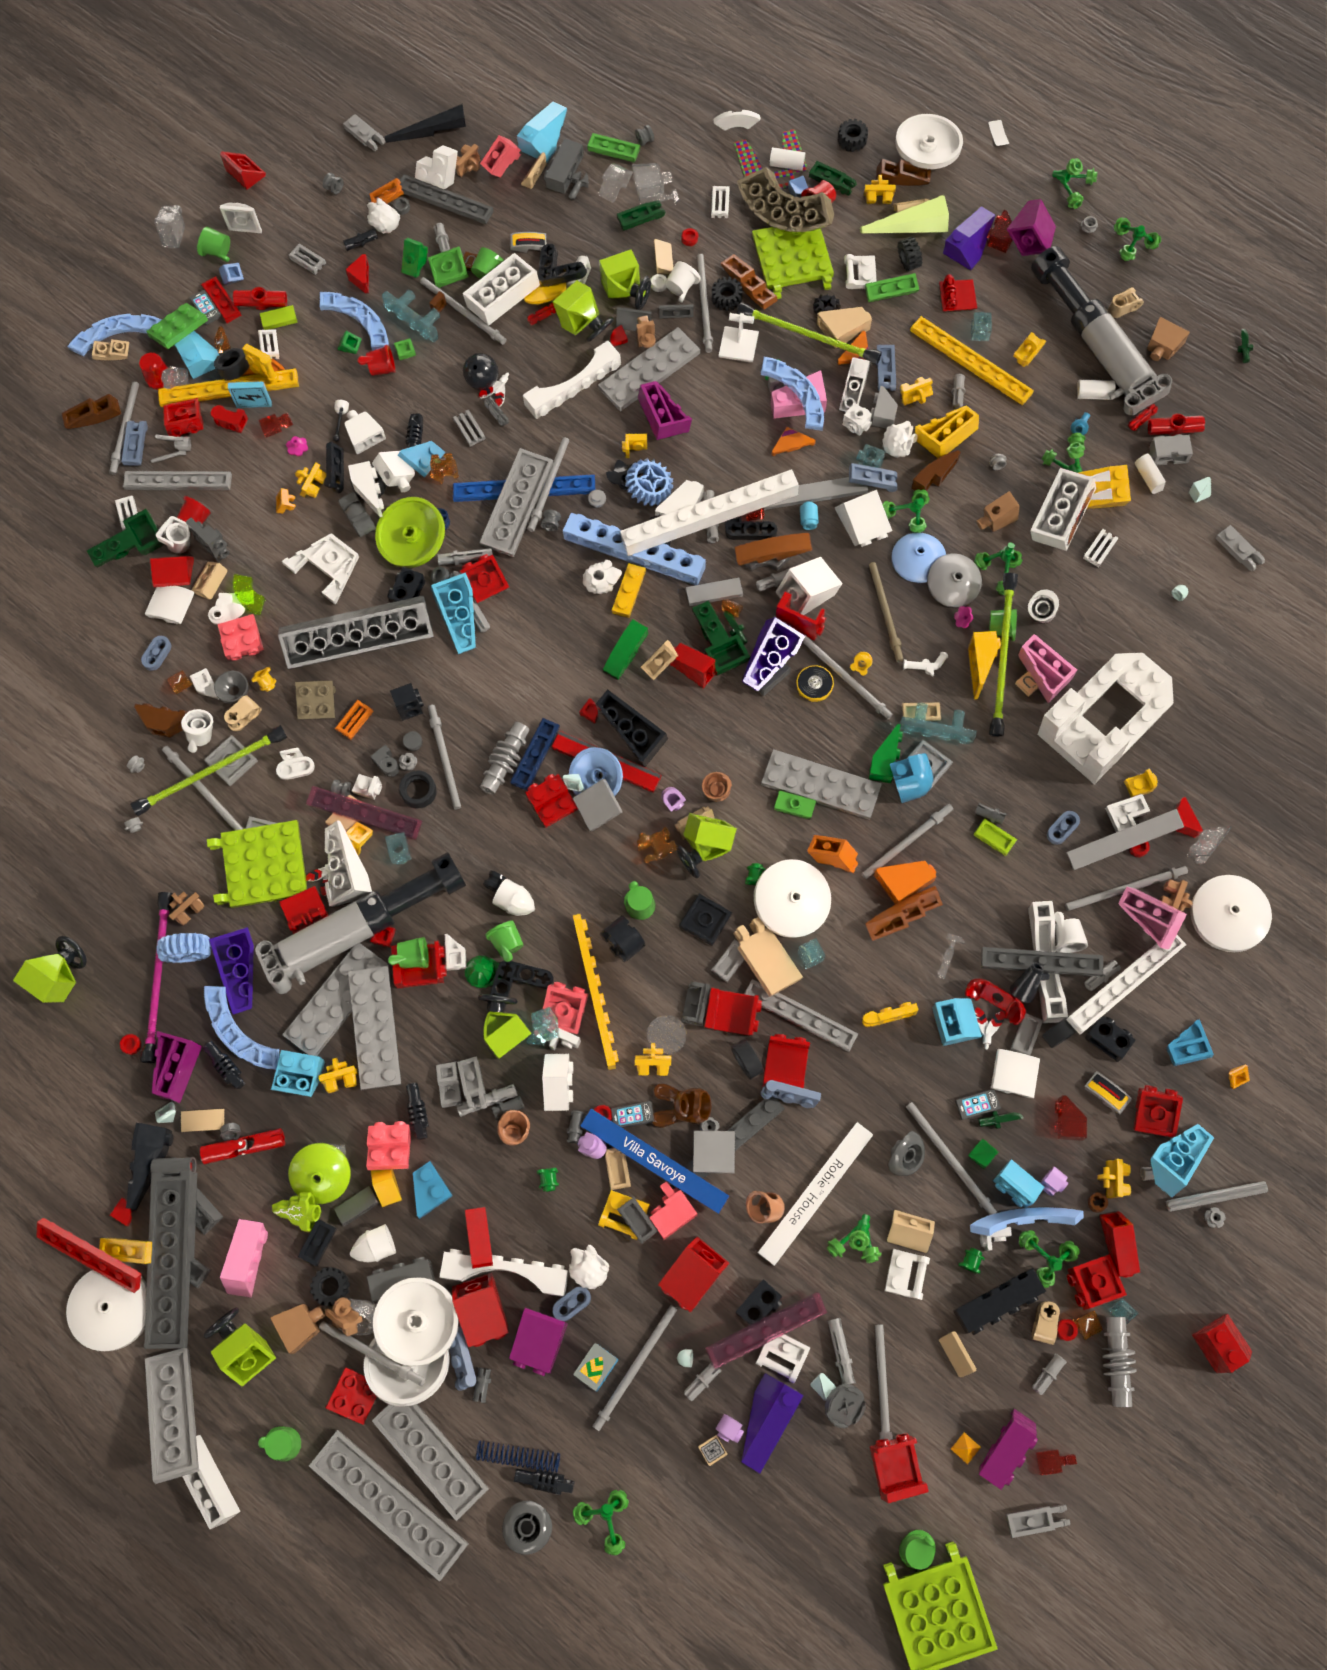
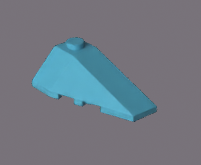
[517,102,567,163]
[175,331,219,379]
[430,572,476,654]
[1150,1124,1214,1197]

